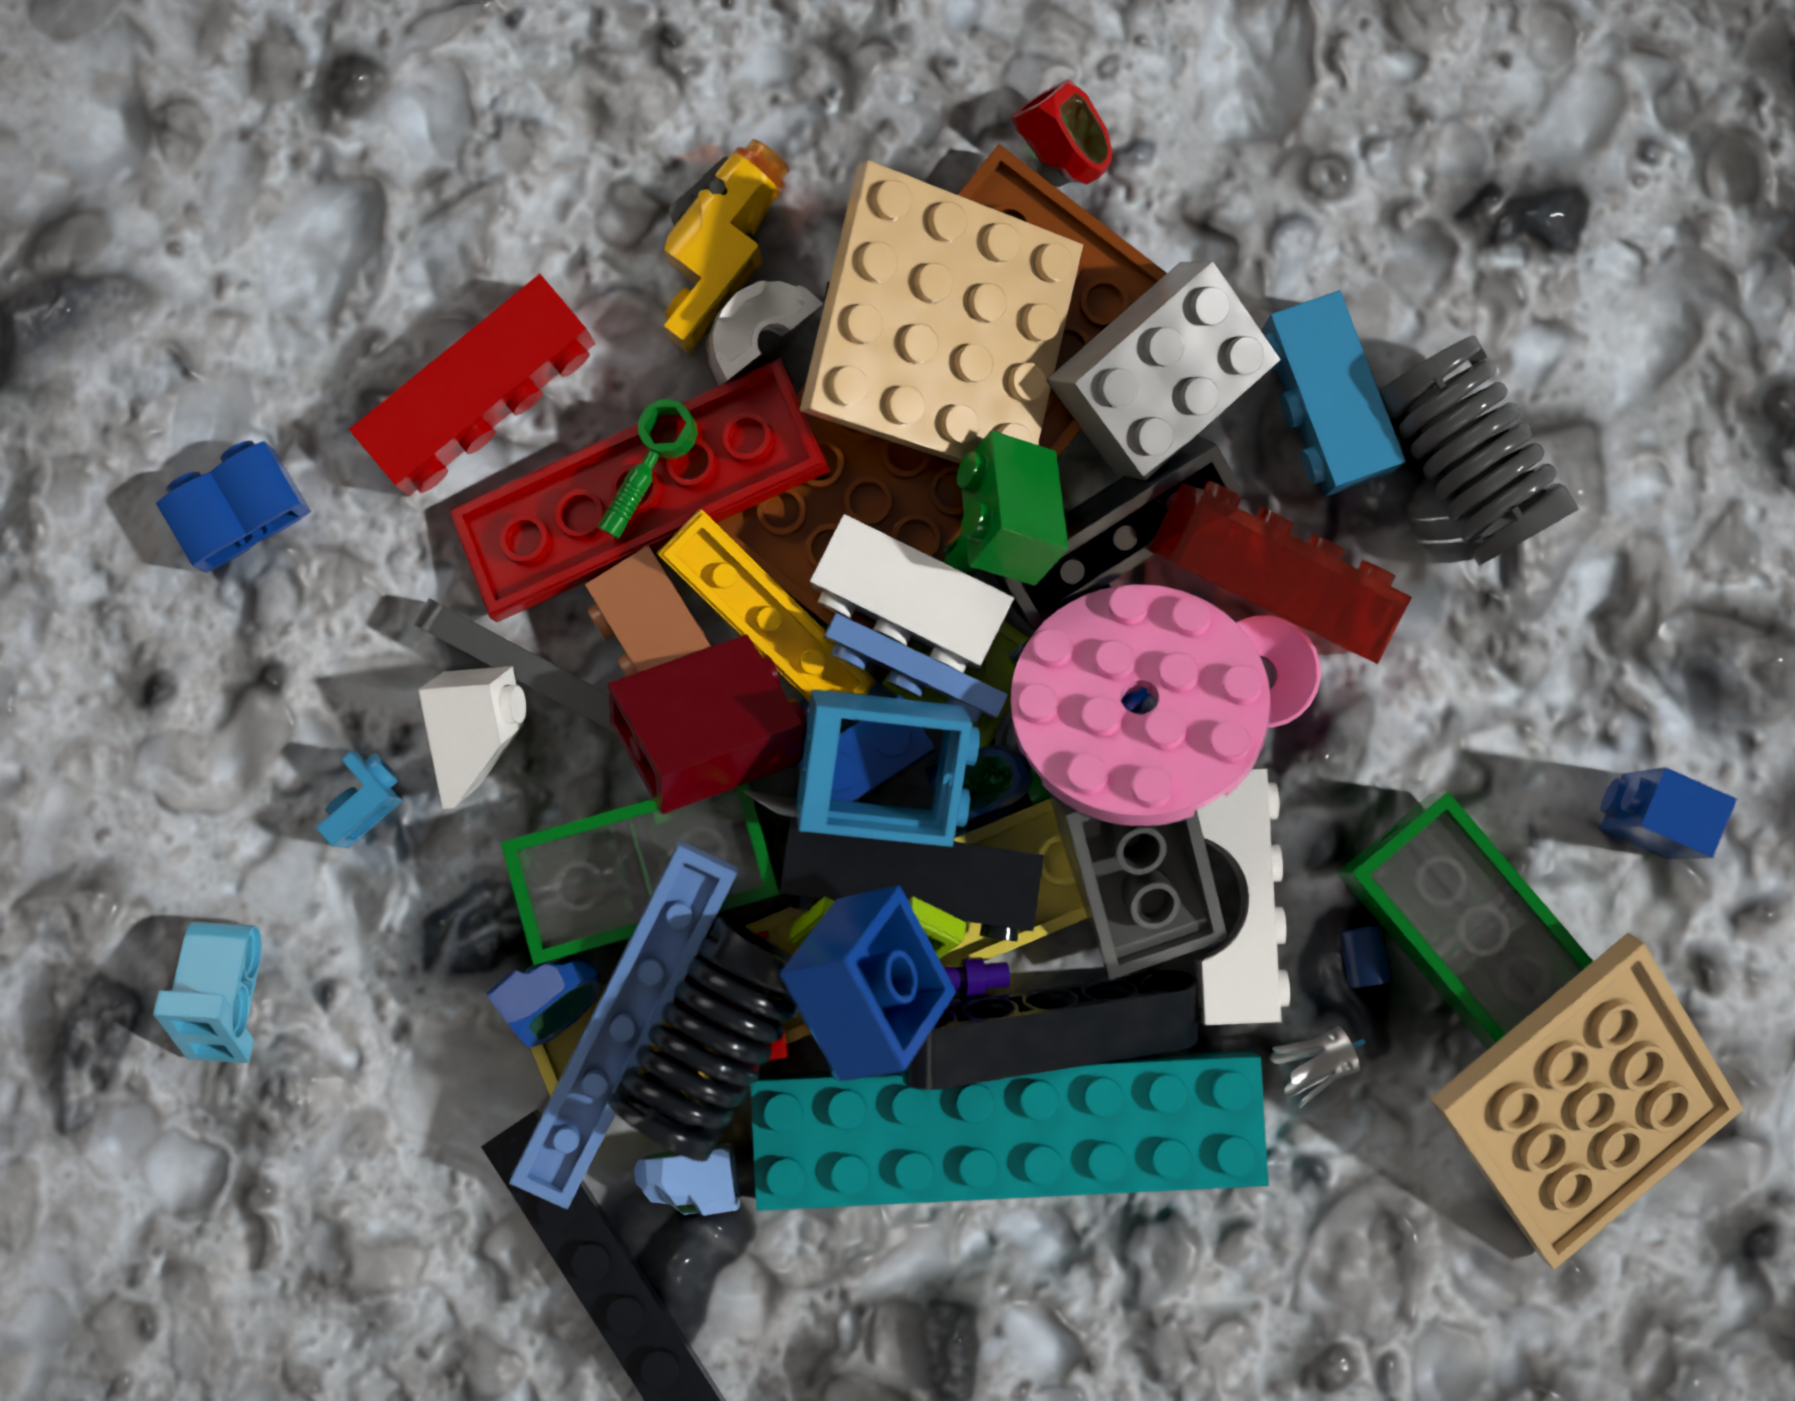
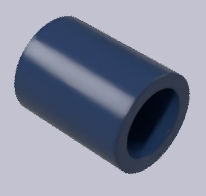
[1339,925,1393,988]

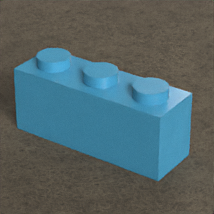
[1261,290,1406,497]

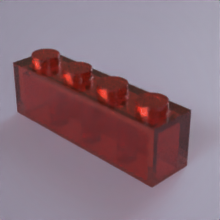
[1148,480,1412,664]

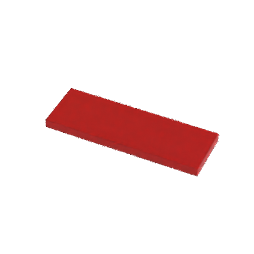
[448,358,830,623]

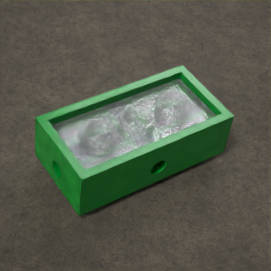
[500,781,783,965]
[1337,791,1593,1050]

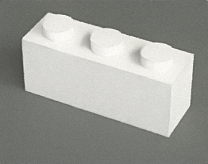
[810,514,1014,673]

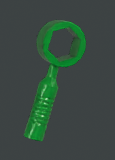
[597,399,698,539]

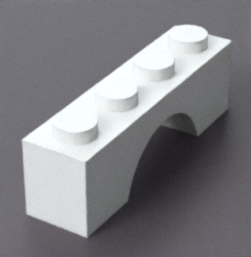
[1194,769,1290,1025]

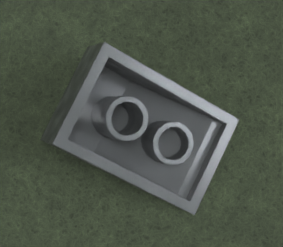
[1048,791,1228,980]

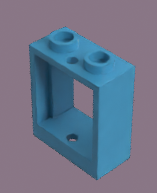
[795,689,980,847]

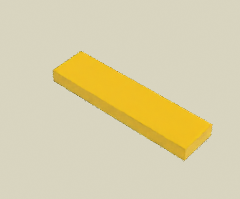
[656,509,877,720]

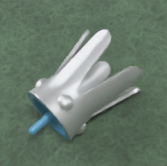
[1269,1026,1366,1109]

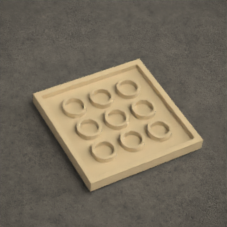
[799,160,1083,464]
[1430,933,1744,1270]

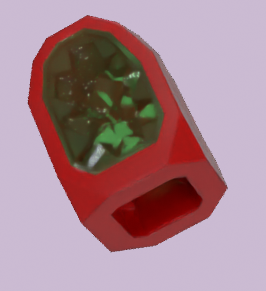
[1011,79,1112,185]

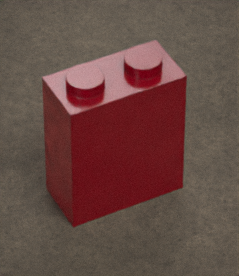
[608,634,807,815]

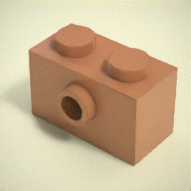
[585,545,712,676]

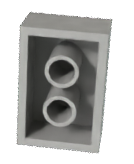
[1046,261,1281,480]

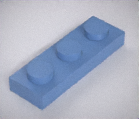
[822,613,1008,723]

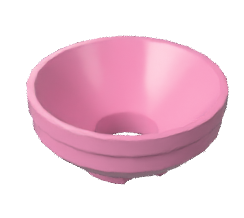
[1236,615,1321,728]

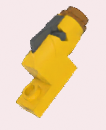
[663,139,790,355]

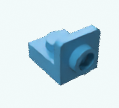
[316,750,404,848]

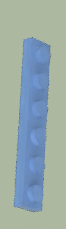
[509,840,738,1210]

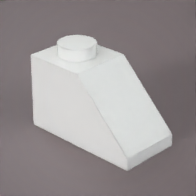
[418,666,526,809]

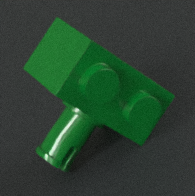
[943,430,1069,586]

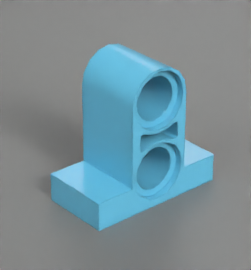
[153,922,262,1063]

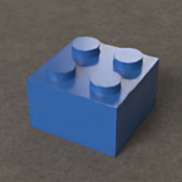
[780,885,956,1082]

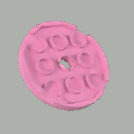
[1011,584,1270,826]

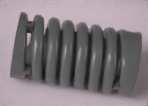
[1379,335,1579,566]

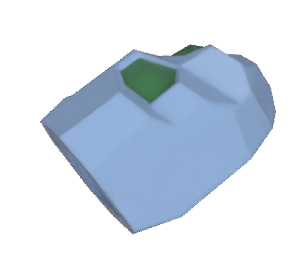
[634,1143,740,1216]

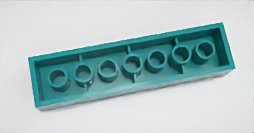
[751,1050,1269,1211]

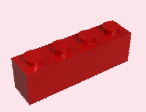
[348,273,595,496]

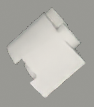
[705,281,823,386]

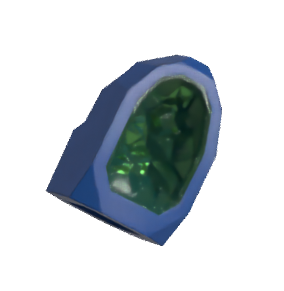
[486,956,602,1048]

